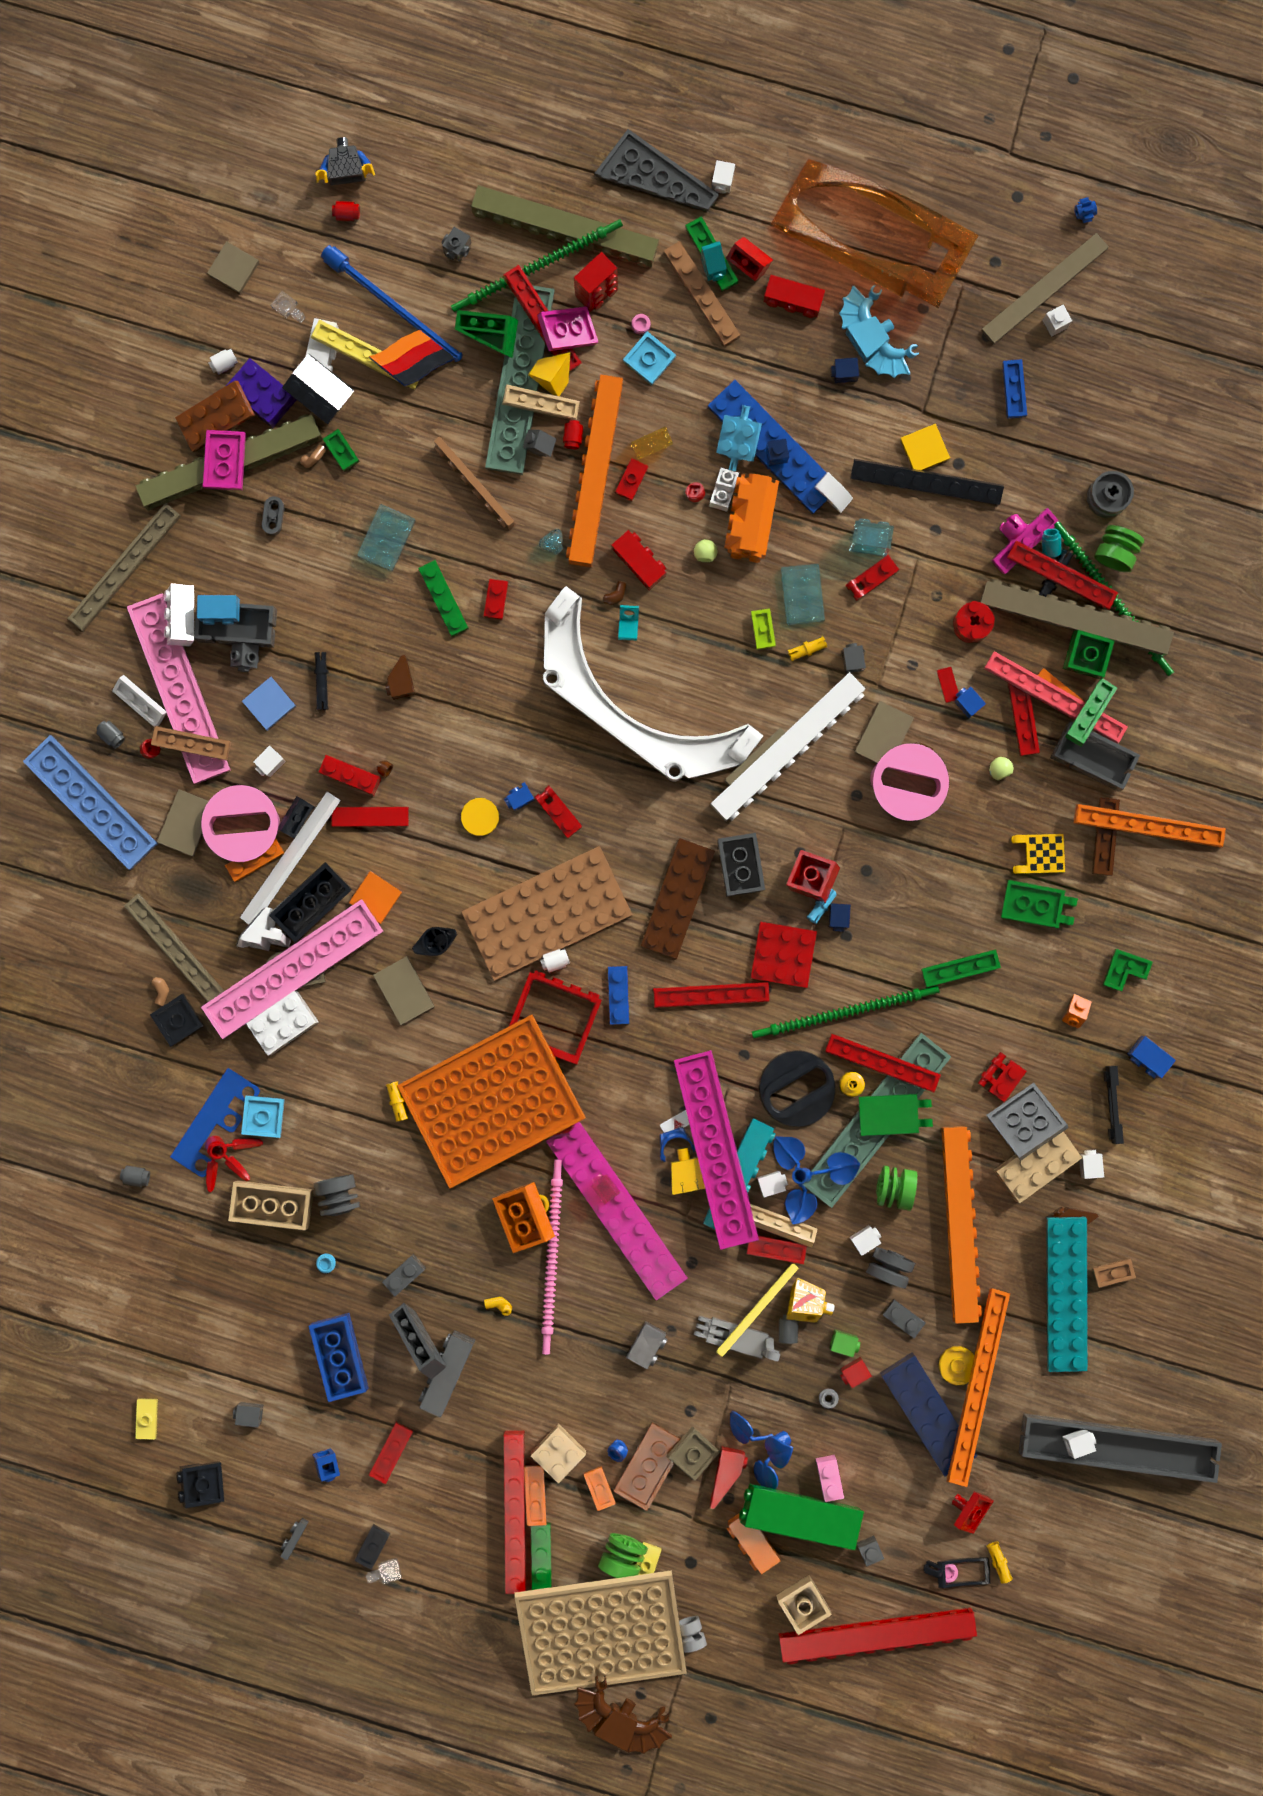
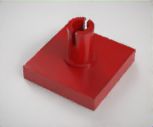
[952,1491,994,1534]

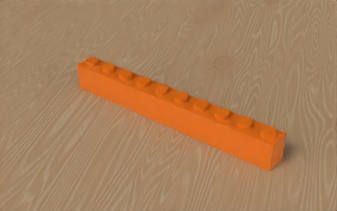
[566,374,623,568]
[941,1126,982,1323]

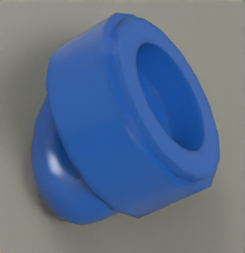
[607,1439,628,1462]

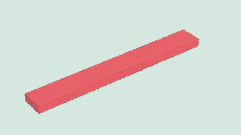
[984,651,1128,744]

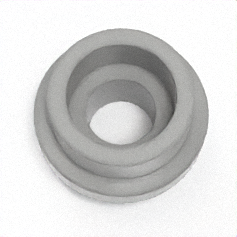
[819,1389,839,1409]

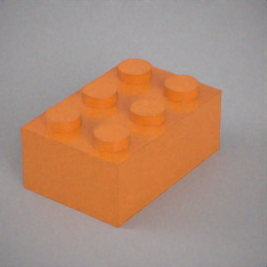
[492,1182,555,1253]

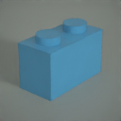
[197,595,240,625]

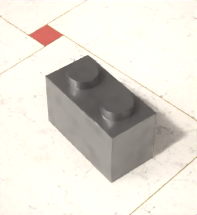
[627,1321,667,1369]

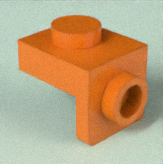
[1062,994,1092,1028]

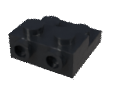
[176,1461,224,1508]

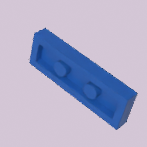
[1002,359,1027,419]
[608,966,629,1024]

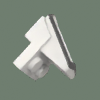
[236,907,291,951]

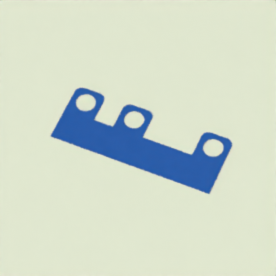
[170,1068,260,1177]

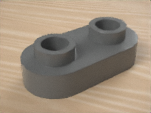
[262,496,284,536]

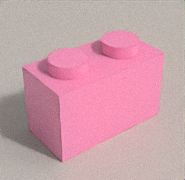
[815,1455,844,1502]

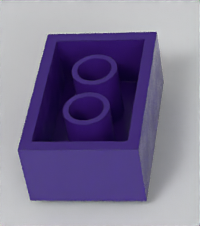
[226,358,297,429]

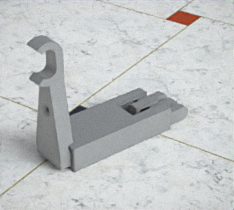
[694,1316,780,1361]

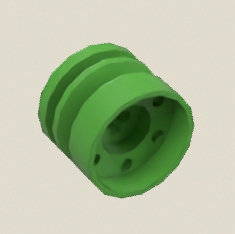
[1094,525,1144,572]
[876,1165,917,1211]
[598,1533,648,1578]

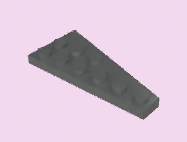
[594,129,719,212]

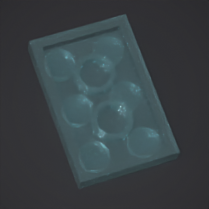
[357,504,416,572]
[781,564,825,625]

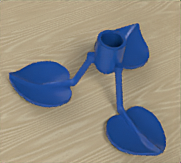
[774,1136,860,1224]
[730,1411,793,1489]

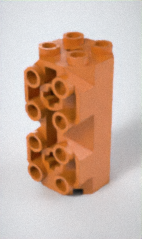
[724,474,779,563]

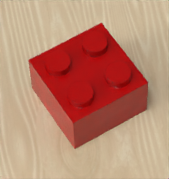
[786,850,840,903]

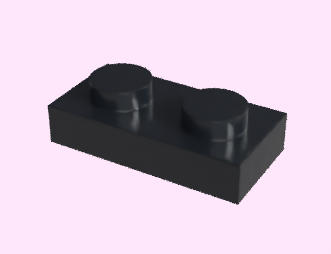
[278,796,314,839]
[355,1524,390,1570]

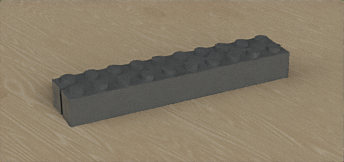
[1018,1413,1222,1483]

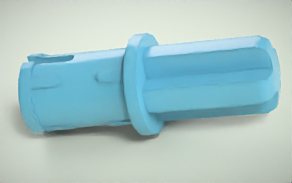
[806,889,836,924]

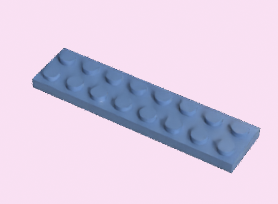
[23,735,158,870]

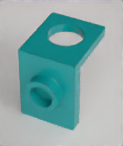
[618,605,639,641]

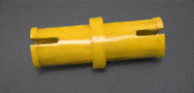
[787,636,827,661]
[386,1081,408,1122]
[987,1541,1013,1584]

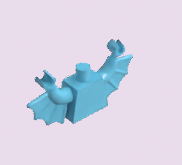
[839,285,919,378]

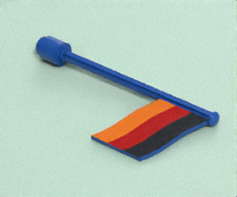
[321,245,463,386]

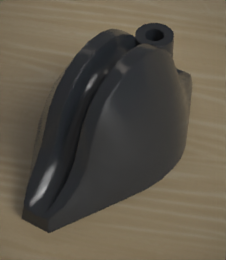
[412,927,458,956]

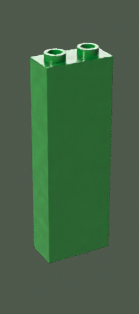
[739,1484,864,1550]

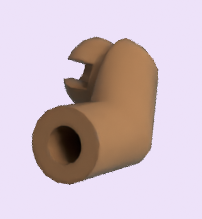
[300,445,327,468]
[151,977,169,1006]

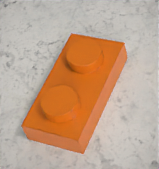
[583,1466,616,1511]

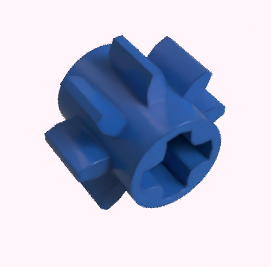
[1074,197,1097,223]

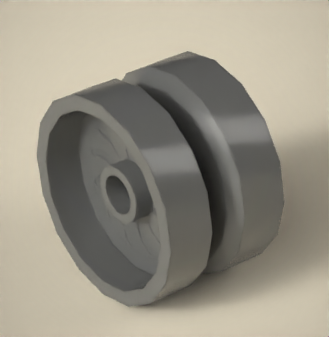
[1087,471,1134,518]
[866,1247,916,1289]

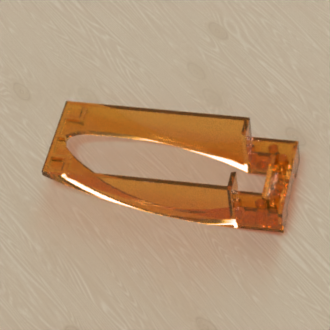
[771,159,979,308]

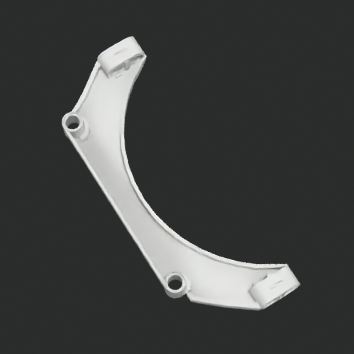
[543,586,763,782]

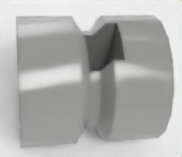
[679,1616,707,1653]

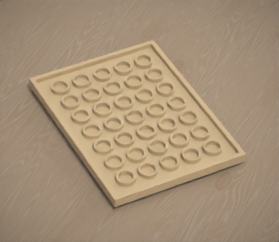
[515,1570,687,1696]

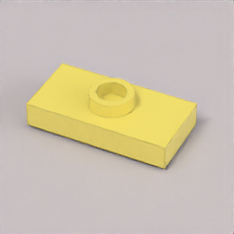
[136,1399,158,1439]
[636,1542,662,1575]

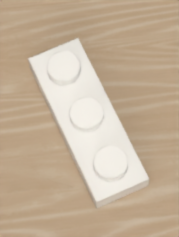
[112,675,167,727]

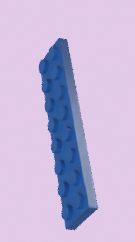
[708,380,827,514]

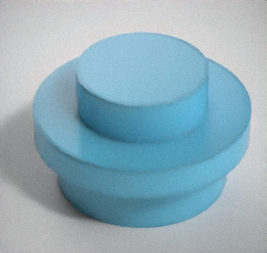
[316,1254,336,1273]

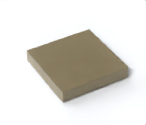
[207,241,260,294]
[667,1426,720,1481]

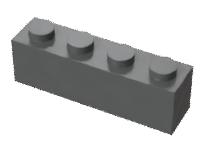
[389,1303,446,1379]

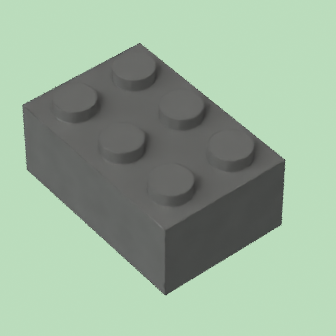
[717,833,765,897]

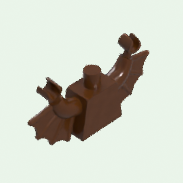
[574,1675,672,1754]

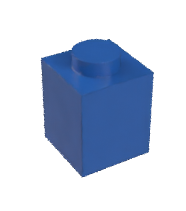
[954,687,986,718]

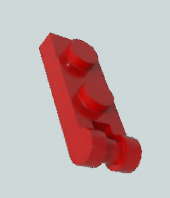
[845,555,899,601]
[534,785,583,838]

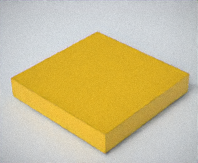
[900,424,950,471]

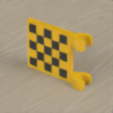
[1011,834,1065,874]

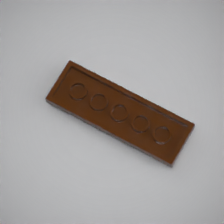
[641,838,715,959]

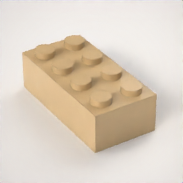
[993,1132,1082,1203]
[228,1180,314,1230]

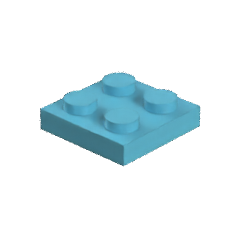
[623,331,676,386]
[241,1095,285,1138]

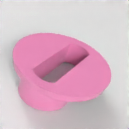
[870,744,949,821]
[201,785,281,862]

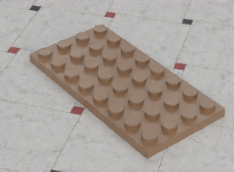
[461,846,633,981]

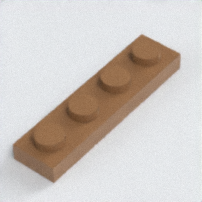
[151,726,231,761]

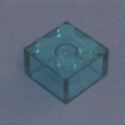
[849,519,894,557]

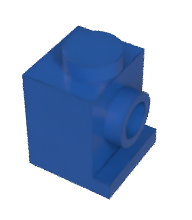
[504,782,535,811]
[312,1448,340,1482]

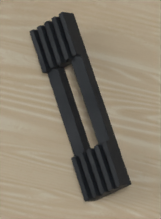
[1103,1066,1124,1144]

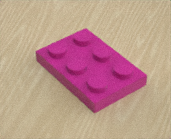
[537,307,598,351]
[203,430,246,490]

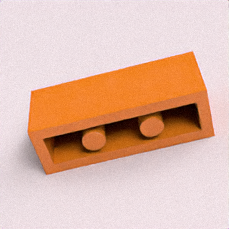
[727,1513,781,1575]

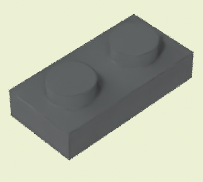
[882,1299,925,1339]
[280,1518,309,1560]

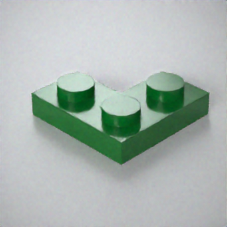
[1103,949,1153,992]

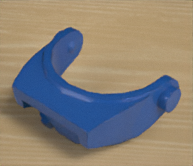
[660,1127,696,1162]

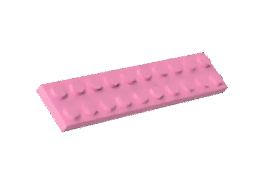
[127,593,231,784]
[201,899,384,1039]

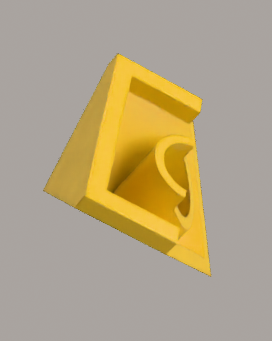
[528,352,570,396]

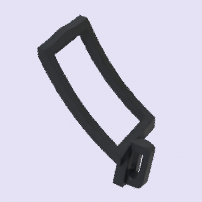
[923,1557,990,1588]

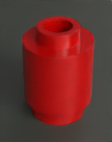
[332,201,360,221]
[563,420,583,450]

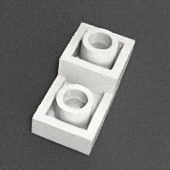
[709,468,739,512]
[815,472,853,513]

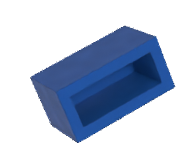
[1127,1036,1176,1079]

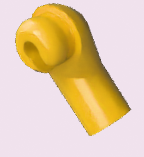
[484,1297,512,1316]

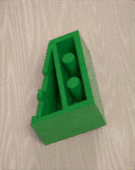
[455,310,518,358]

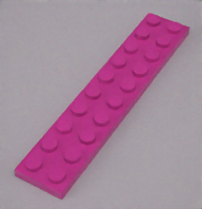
[674,1050,759,1250]
[546,1122,688,1300]

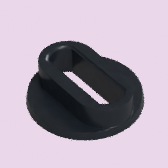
[759,1050,836,1127]

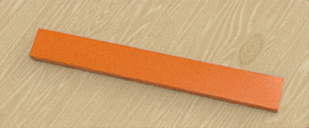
[1073,804,1226,848]

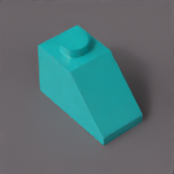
[701,241,727,281]

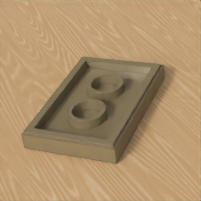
[854,701,914,769]
[157,789,209,857]
[373,956,435,1025]

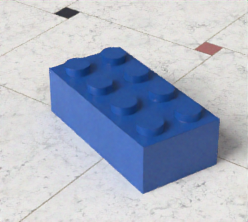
[309,1313,369,1402]

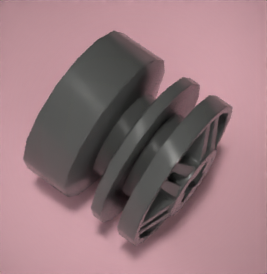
[313,1174,360,1216]

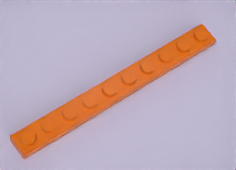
[946,1288,1010,1487]

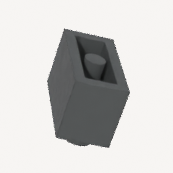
[382,1254,426,1296]

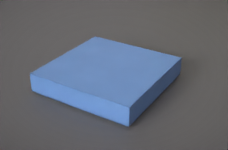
[242,677,296,731]

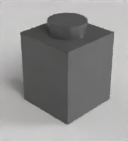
[523,430,556,457]
[842,643,866,673]
[233,1402,264,1427]
[857,1535,884,1567]

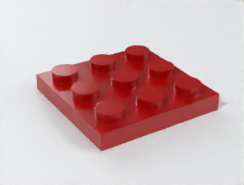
[750,921,817,988]

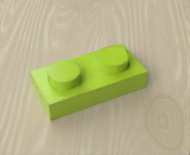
[751,609,776,650]

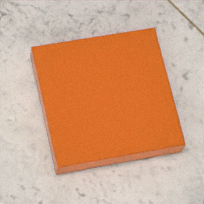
[349,871,402,924]

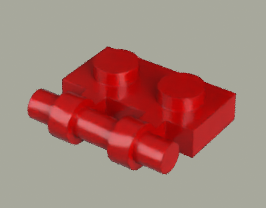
[978,1052,1027,1102]

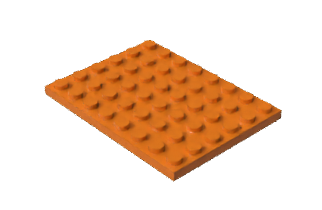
[397,1014,586,1189]

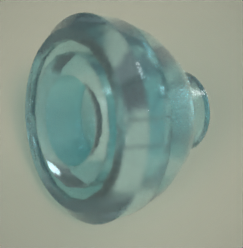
[539,529,564,555]

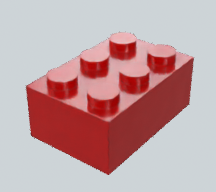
[574,252,618,312]

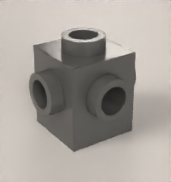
[442,227,472,262]
[230,643,259,672]

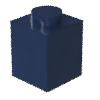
[830,358,859,383]
[766,438,789,466]
[828,903,851,932]

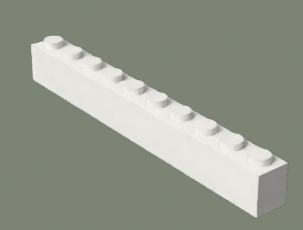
[710,672,865,821]

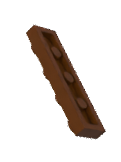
[1092,797,1120,876]

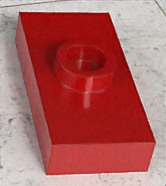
[615,458,649,501]

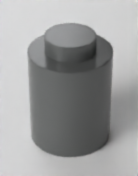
[779,1314,798,1344]

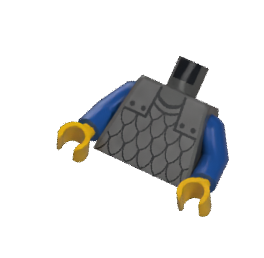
[316,137,375,186]

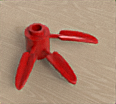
[205,1136,263,1193]

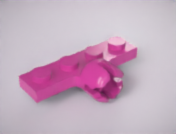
[991,508,1059,574]

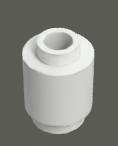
[208,349,238,375]
[540,949,570,973]

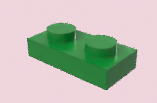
[323,429,360,472]

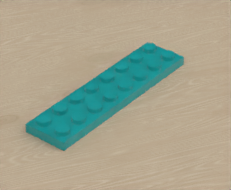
[1046,1217,1088,1372]

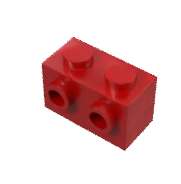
[726,237,773,281]

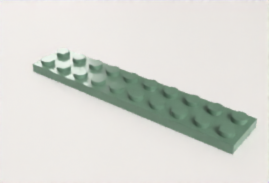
[485,285,555,475]
[804,1033,951,1208]

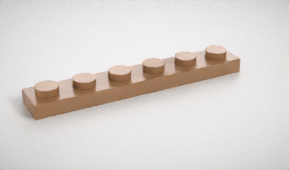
[664,241,740,347]
[434,436,515,530]

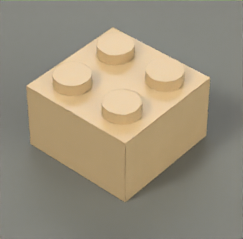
[531,1423,586,1483]
[776,1575,832,1635]

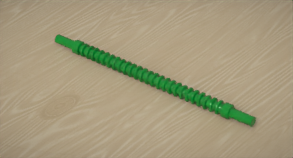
[451,219,623,312]
[1054,521,1174,676]
[751,985,940,1039]

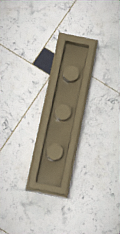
[725,728,785,786]

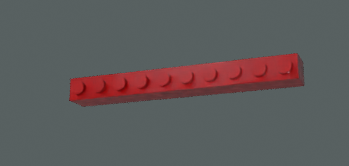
[778,1607,977,1664]

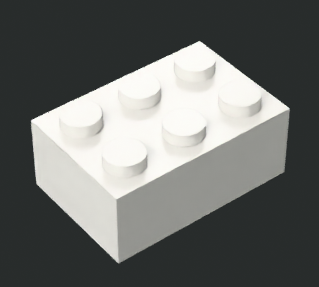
[246,991,319,1056]

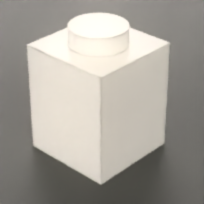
[712,160,735,193]
[1043,305,1072,337]
[254,746,286,777]
[1079,1150,1104,1179]
[757,1171,788,1197]
[849,1225,881,1256]
[1062,1429,1096,1459]

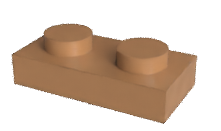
[1092,1258,1136,1288]

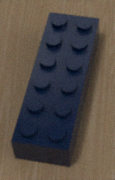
[880,1352,977,1477]

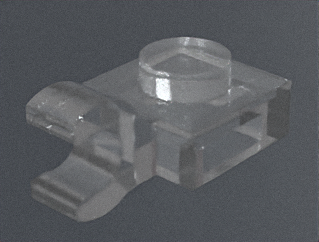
[270,291,306,323]
[366,1558,402,1584]

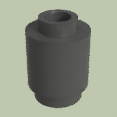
[96,721,125,749]
[120,1166,150,1188]

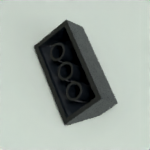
[268,862,352,942]

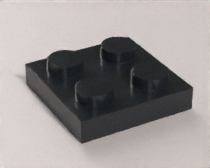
[150,994,204,1047]

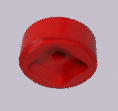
[685,482,705,502]
[140,739,160,759]

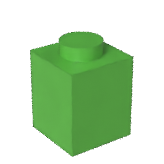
[829,1329,860,1357]

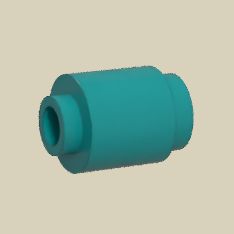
[1042,529,1062,559]

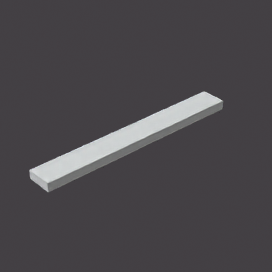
[240,792,340,924]

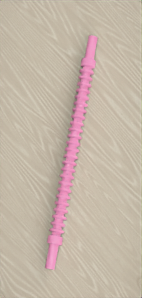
[541,1159,563,1354]

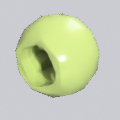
[694,539,718,562]
[989,757,1014,781]

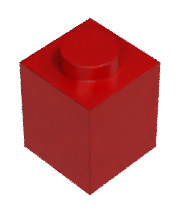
[840,1357,872,1388]

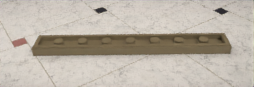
[981,233,1109,345]
[67,503,181,632]
[124,893,224,1002]

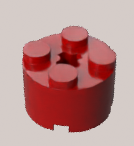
[953,601,995,643]

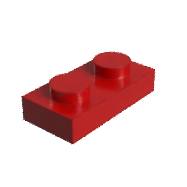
[484,579,509,620]

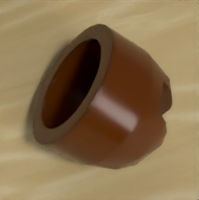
[377,761,393,777]

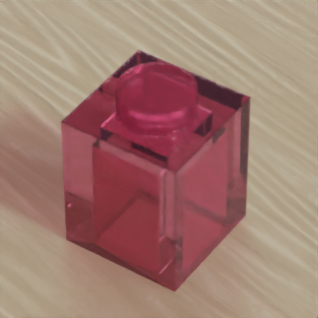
[591,1173,621,1204]

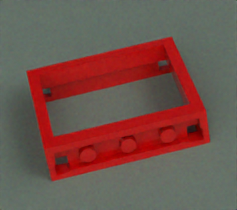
[509,970,602,1065]

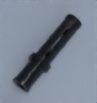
[1039,549,1074,597]
[314,652,329,710]

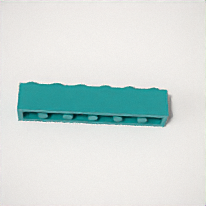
[703,1118,776,1229]

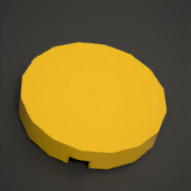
[461,798,499,836]
[938,1346,974,1386]

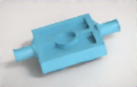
[716,405,762,471]

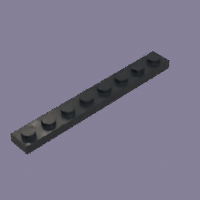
[850,459,1004,505]

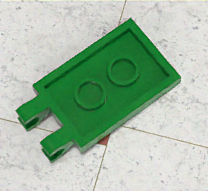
[1001,880,1078,928]
[858,1094,933,1136]

